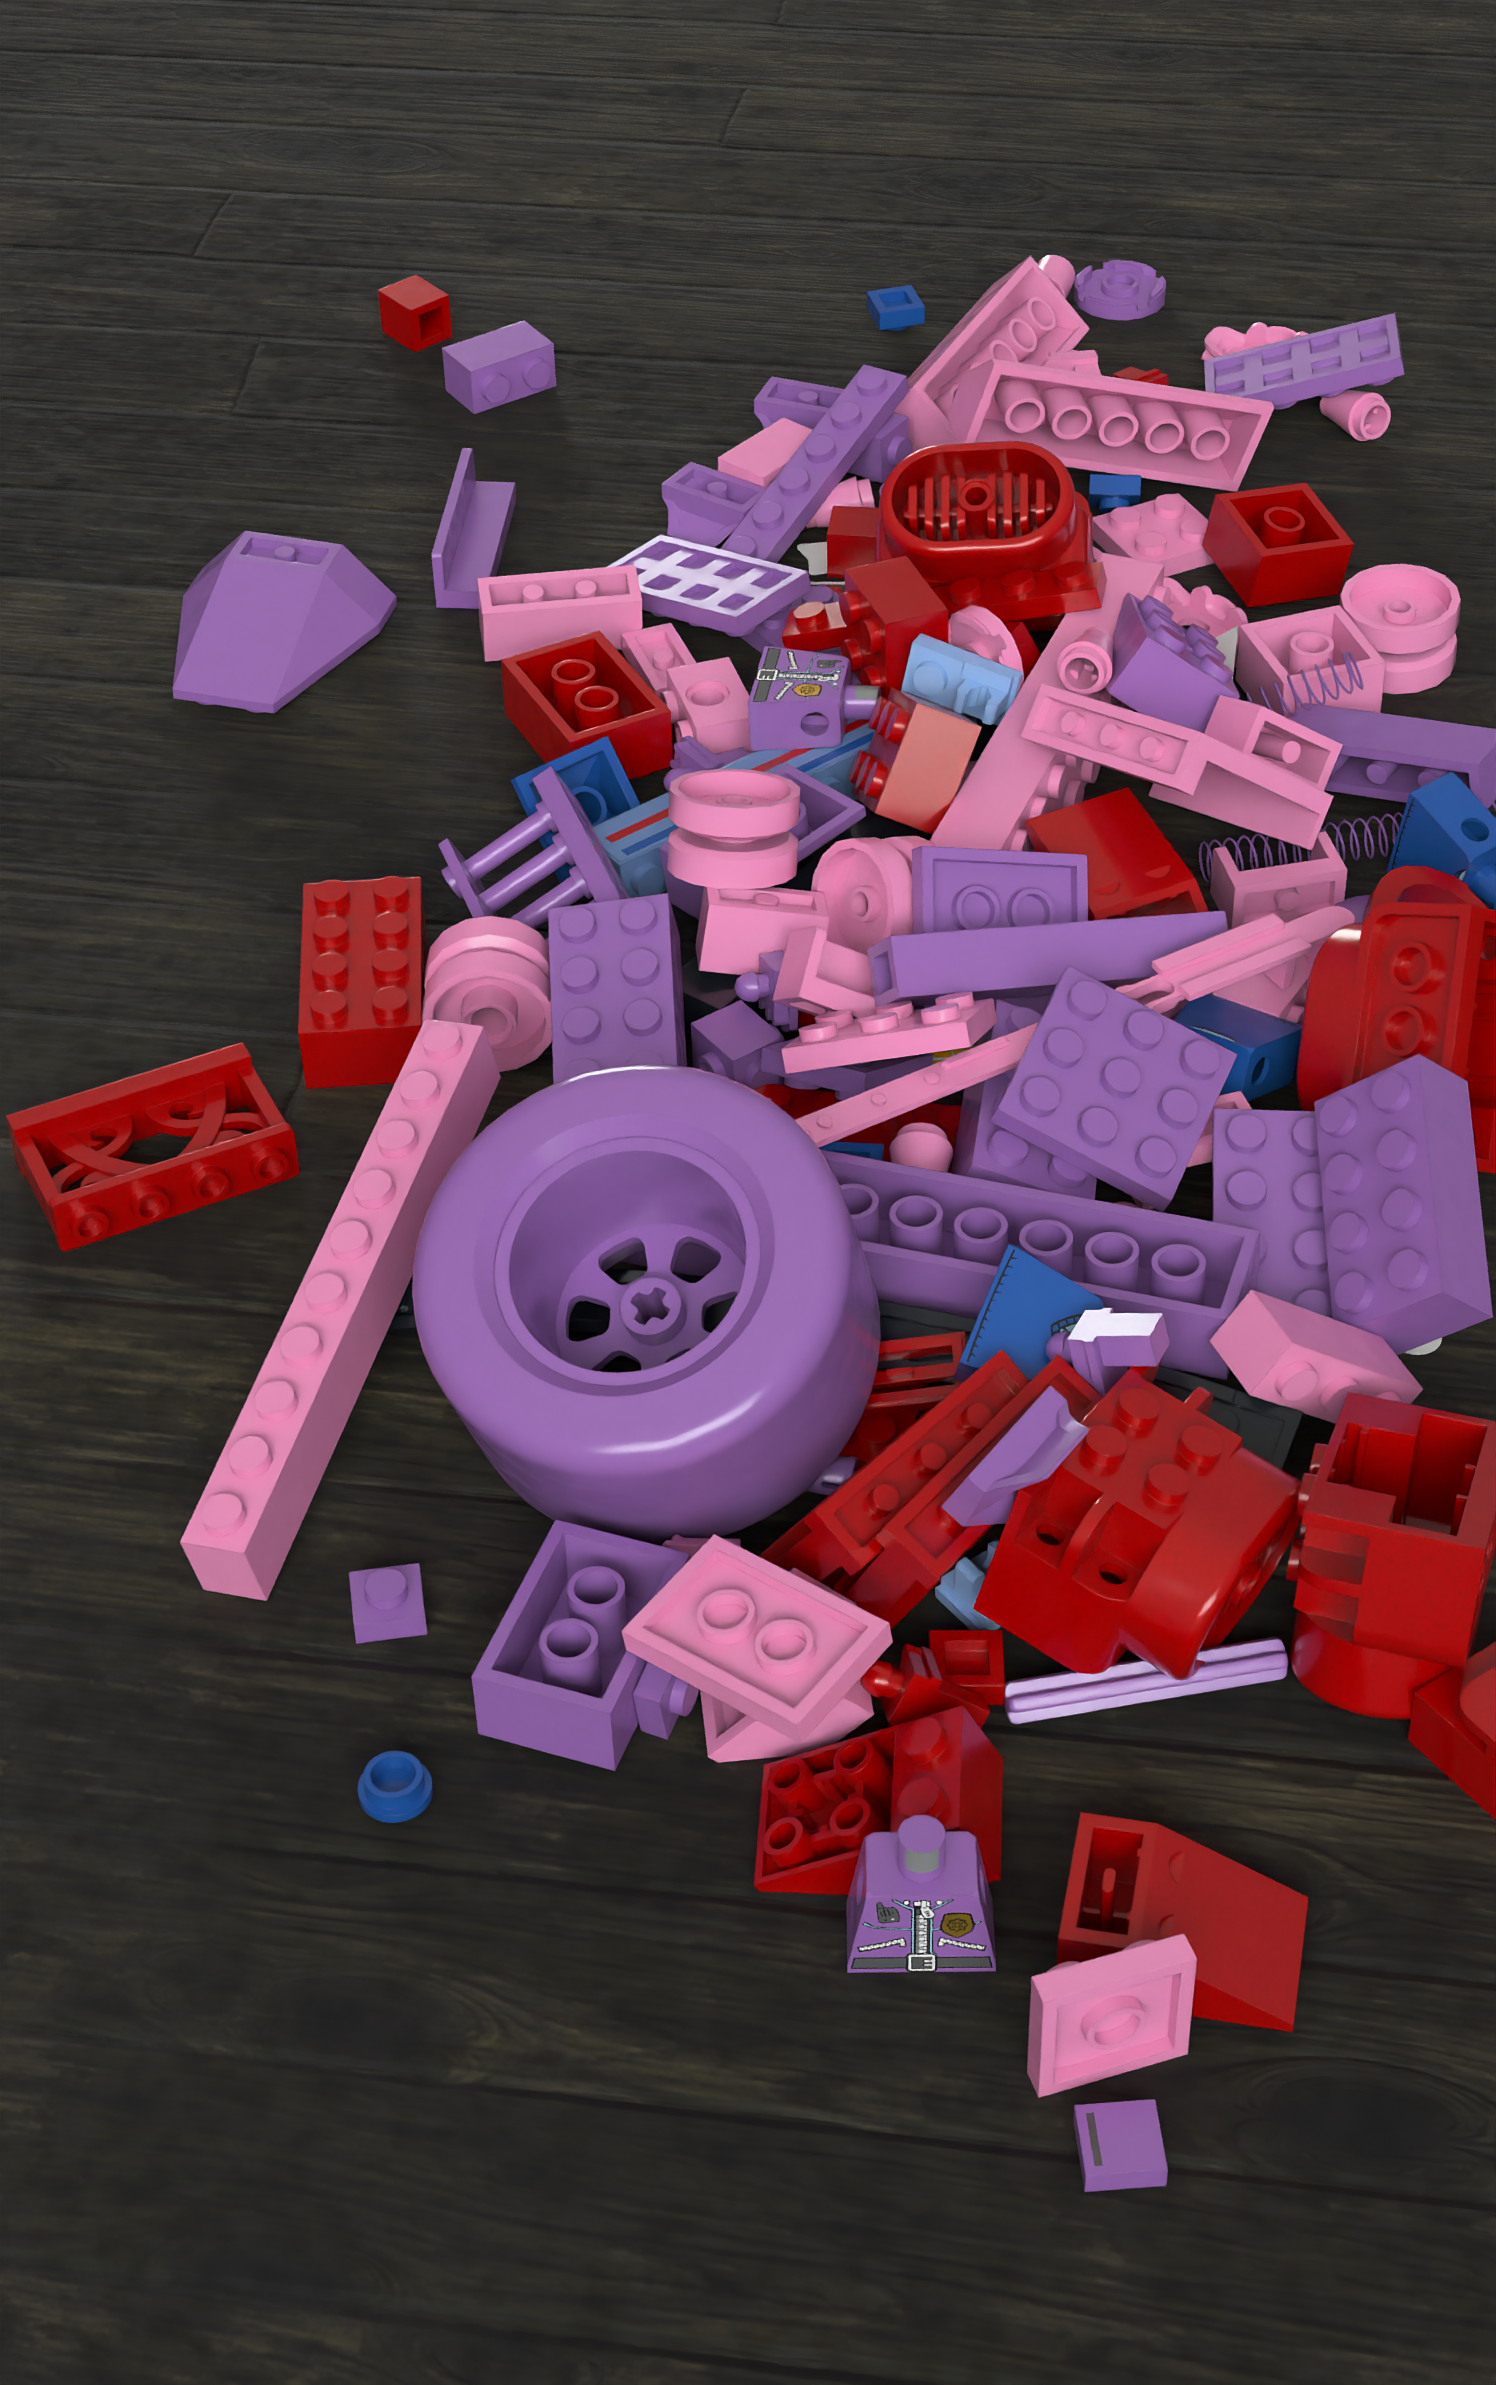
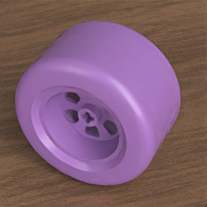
[412,1064,881,1546]

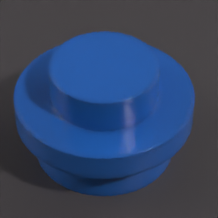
[357,1751,433,1823]

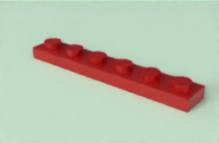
[781,561,1107,652]

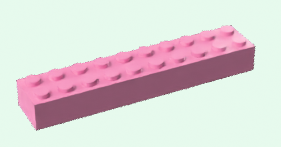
[929,553,1170,852]

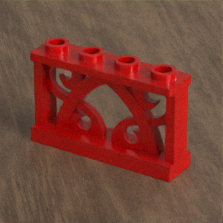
[6,1042,300,1251]
[758,1350,1030,1588]
[831,1355,1103,1630]

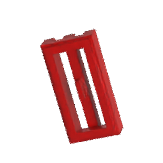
[862,1331,968,1417]

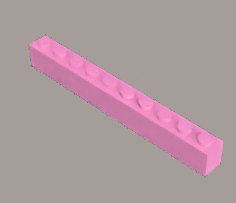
[180,1019,501,1601]

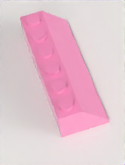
[894,256,1090,454]
[947,358,1274,492]

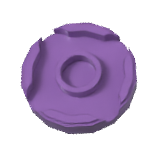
[1074,260,1166,321]

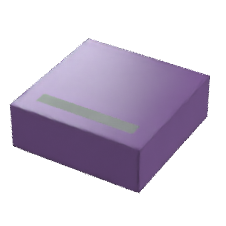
[1073,2099,1168,2192]

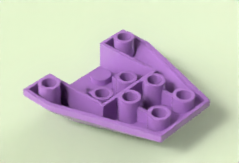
[172,531,397,714]

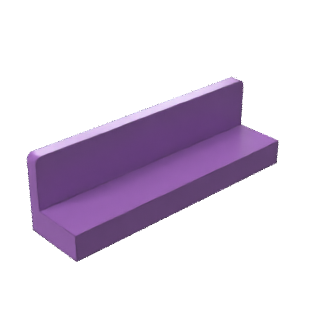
[432,448,517,609]

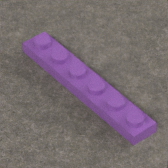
[720,364,909,563]

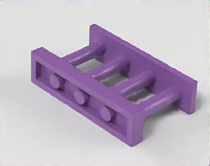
[438,766,630,943]

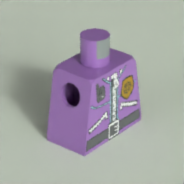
[748,646,881,751]
[846,1815,996,1973]

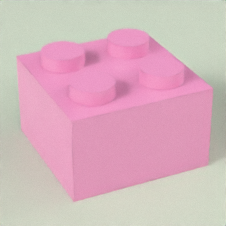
[1235,605,1386,719]

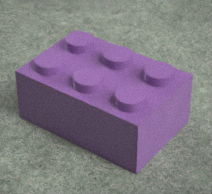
[471,1520,690,1771]

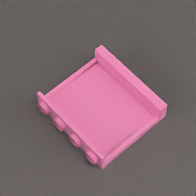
[1020,683,1334,851]

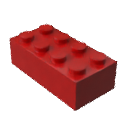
[298,876,427,1089]

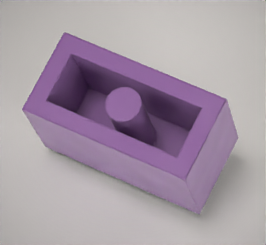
[442,320,556,414]

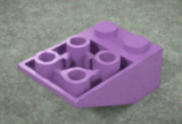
[1106,592,1240,733]

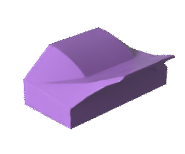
[754,376,844,430]
[662,462,767,548]
[941,1385,1088,1527]

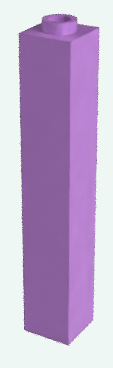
[867,911,1230,1007]

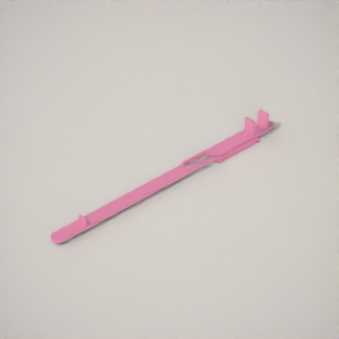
[795,906,1355,1148]

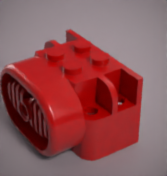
[875,441,1093,631]
[1297,902,1496,1175]
[973,1355,1302,1680]
[1286,1392,1496,1720]

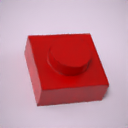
[929,1630,1005,1705]

